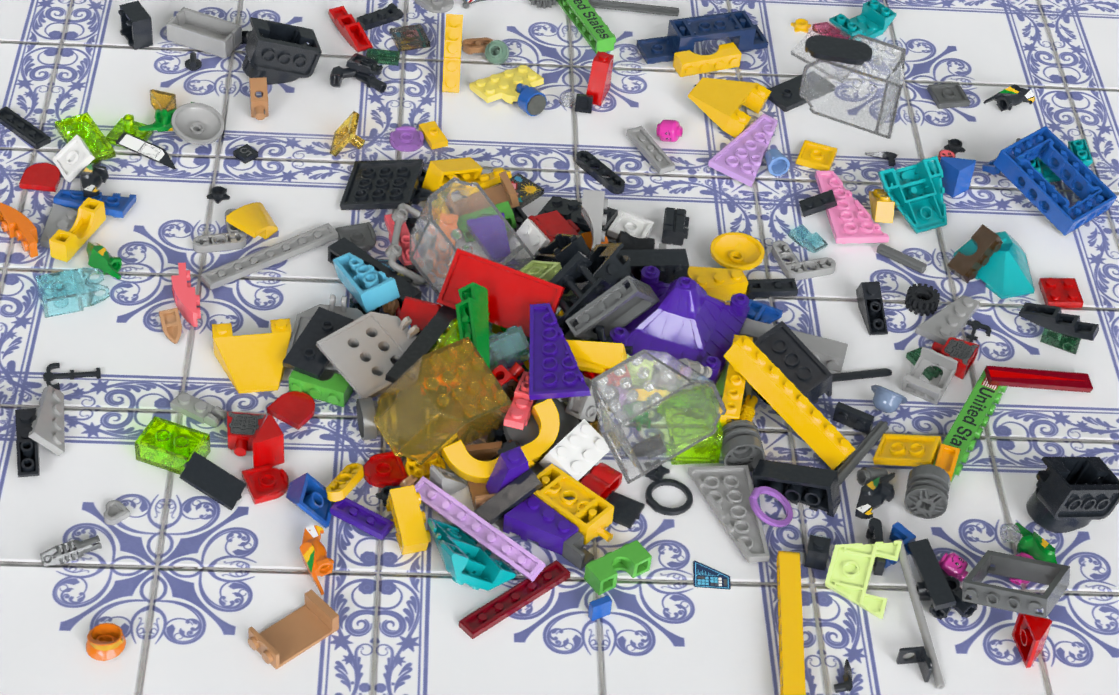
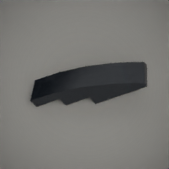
[1019,302,1099,341]

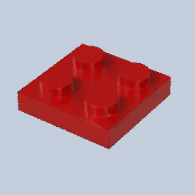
[1038,278,1084,308]

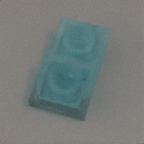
[788,224,828,253]

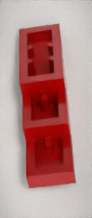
[328,6,373,52]

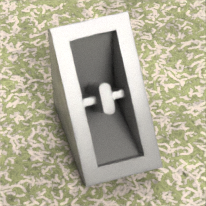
[429,465,467,495]

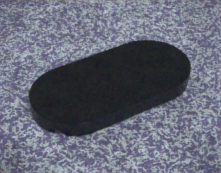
[805,35,873,65]

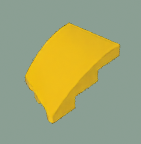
[226,202,278,239]

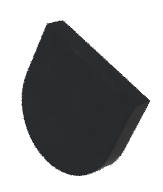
[346,53,383,75]

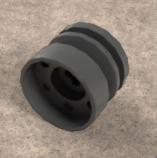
[356,395,399,441]
[718,420,766,472]
[904,464,951,519]

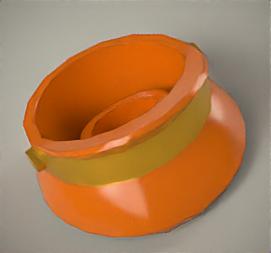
[86,623,126,661]

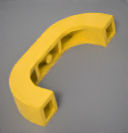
[441,399,560,483]

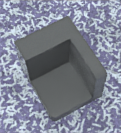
[562,532,594,570]

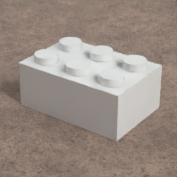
[539,419,613,481]

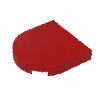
[19,163,61,192]
[267,391,315,430]
[363,450,408,488]
[242,465,289,504]

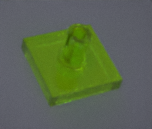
[105,114,154,149]

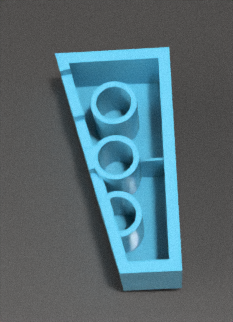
[333,252,400,313]

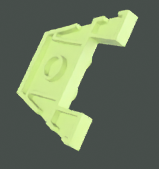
[825,540,902,619]

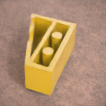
[421,157,483,196]
[687,266,748,301]
[386,485,431,555]

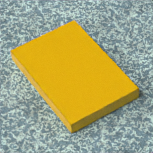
[873,433,942,467]

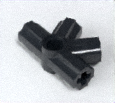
[916,569,977,620]

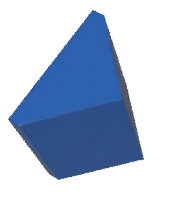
[940,156,976,198]

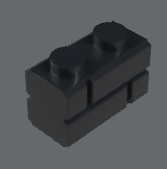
[662,207,689,246]

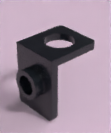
[896,646,932,682]

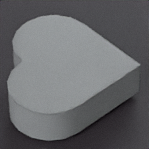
[104,500,130,525]

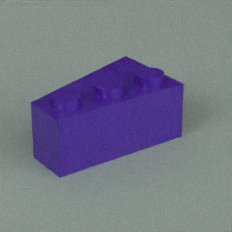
[503,494,579,555]

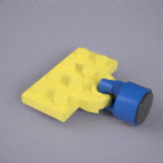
[469,65,547,116]

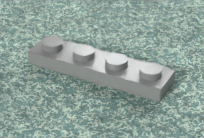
[626,126,675,174]

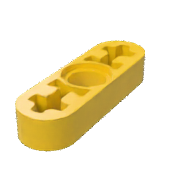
[326,463,364,502]

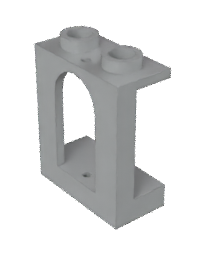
[902,347,958,405]

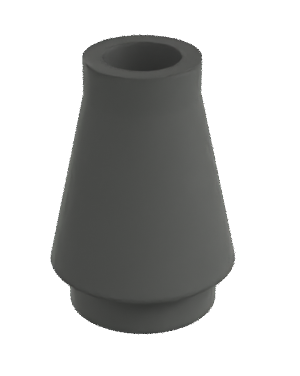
[857,467,888,486]

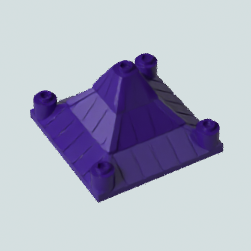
[609,266,750,388]

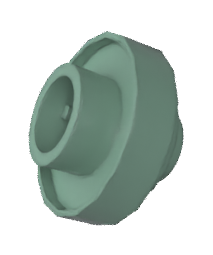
[485,40,509,65]

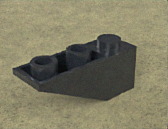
[856,281,888,335]

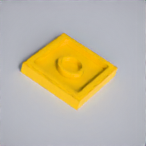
[796,140,837,171]

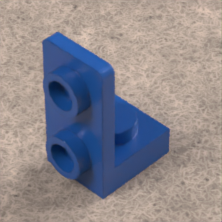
[884,522,916,568]

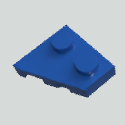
[747,299,783,324]

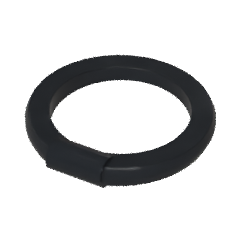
[645,479,693,516]

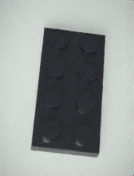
[538,196,618,232]

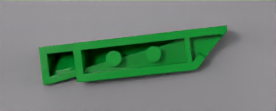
[455,282,490,370]

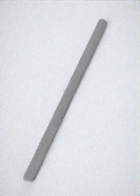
[896,539,945,689]

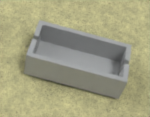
[166,7,242,59]

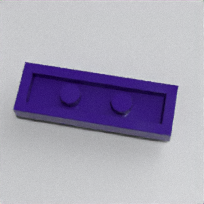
[330,497,394,541]

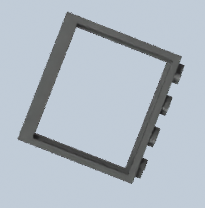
[565,276,660,341]
[962,550,1070,618]

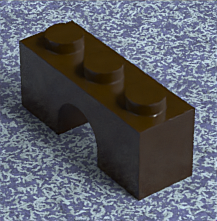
[947,224,1003,283]

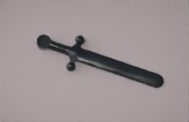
[832,368,892,382]

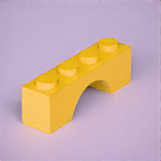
[673,42,742,77]
[49,197,106,262]

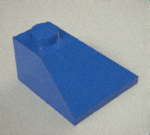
[286,473,335,528]

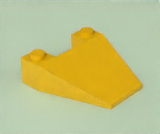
[688,77,772,138]
[212,318,292,394]

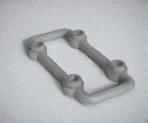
[385,203,438,284]

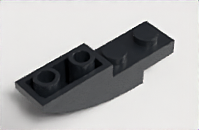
[15,408,40,478]

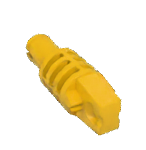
[734,395,758,422]

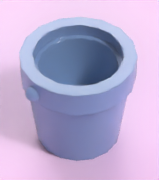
[765,149,790,176]

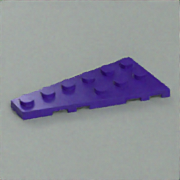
[529,303,591,400]

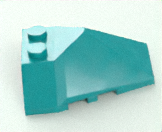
[878,156,947,234]
[953,231,1035,299]
[427,517,516,591]

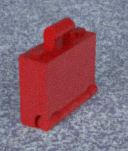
[528,210,580,242]

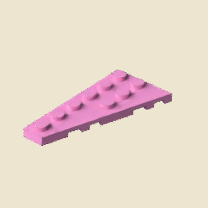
[815,171,889,244]

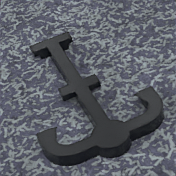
[966,320,991,343]
[43,363,101,390]

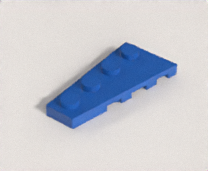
[53,189,136,218]

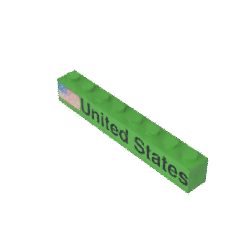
[557,0,616,54]
[933,367,1008,482]

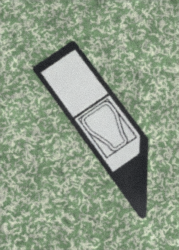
[115,132,176,170]

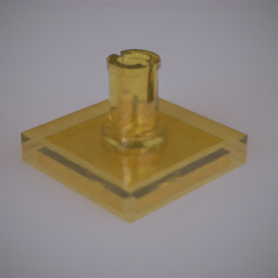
[330,111,365,157]

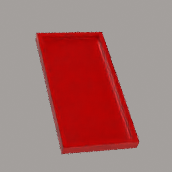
[437,248,565,337]

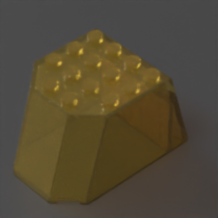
[373,337,512,465]

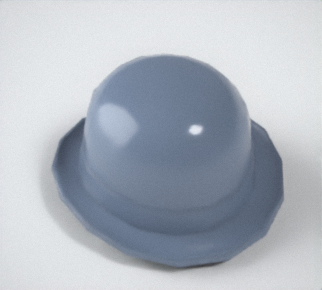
[871,385,908,413]

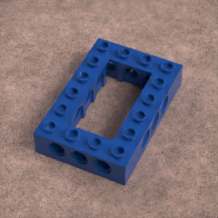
[993,126,1117,236]

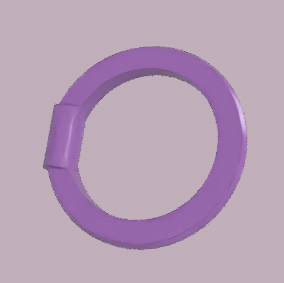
[749,486,793,527]

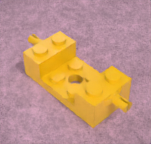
[525,464,614,545]

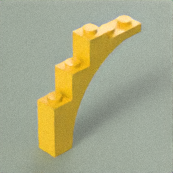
[442,14,463,93]

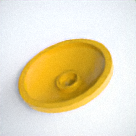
[710,232,765,271]

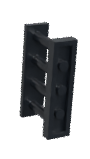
[549,251,612,336]

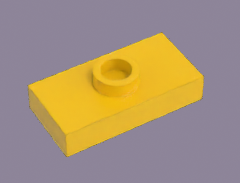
[419,121,448,150]

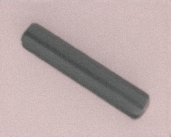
[877,243,927,273]

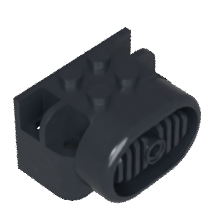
[242,17,322,85]
[559,243,636,330]
[746,321,833,417]
[1026,457,1119,533]

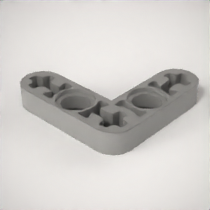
[193,209,247,253]
[771,240,836,281]

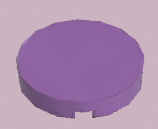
[389,126,424,152]

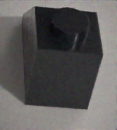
[804,534,831,571]

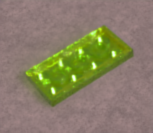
[55,112,116,165]

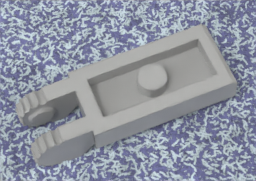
[170,391,227,427]

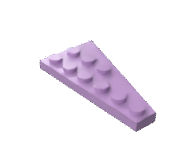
[708,114,778,187]

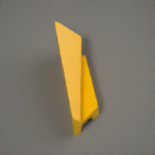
[566,340,627,374]

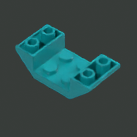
[829,0,897,43]
[1030,139,1093,182]

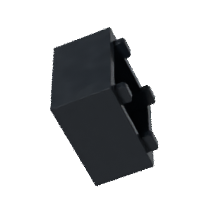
[118,1,153,50]
[535,234,590,268]

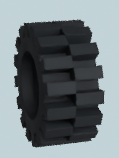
[905,283,940,316]

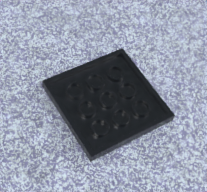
[340,159,424,210]

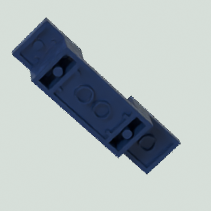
[636,10,768,64]

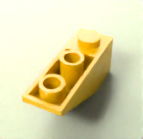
[869,189,895,223]

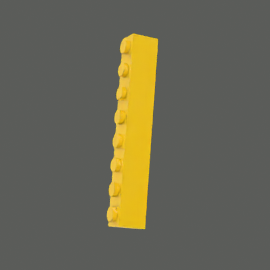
[724,335,856,470]

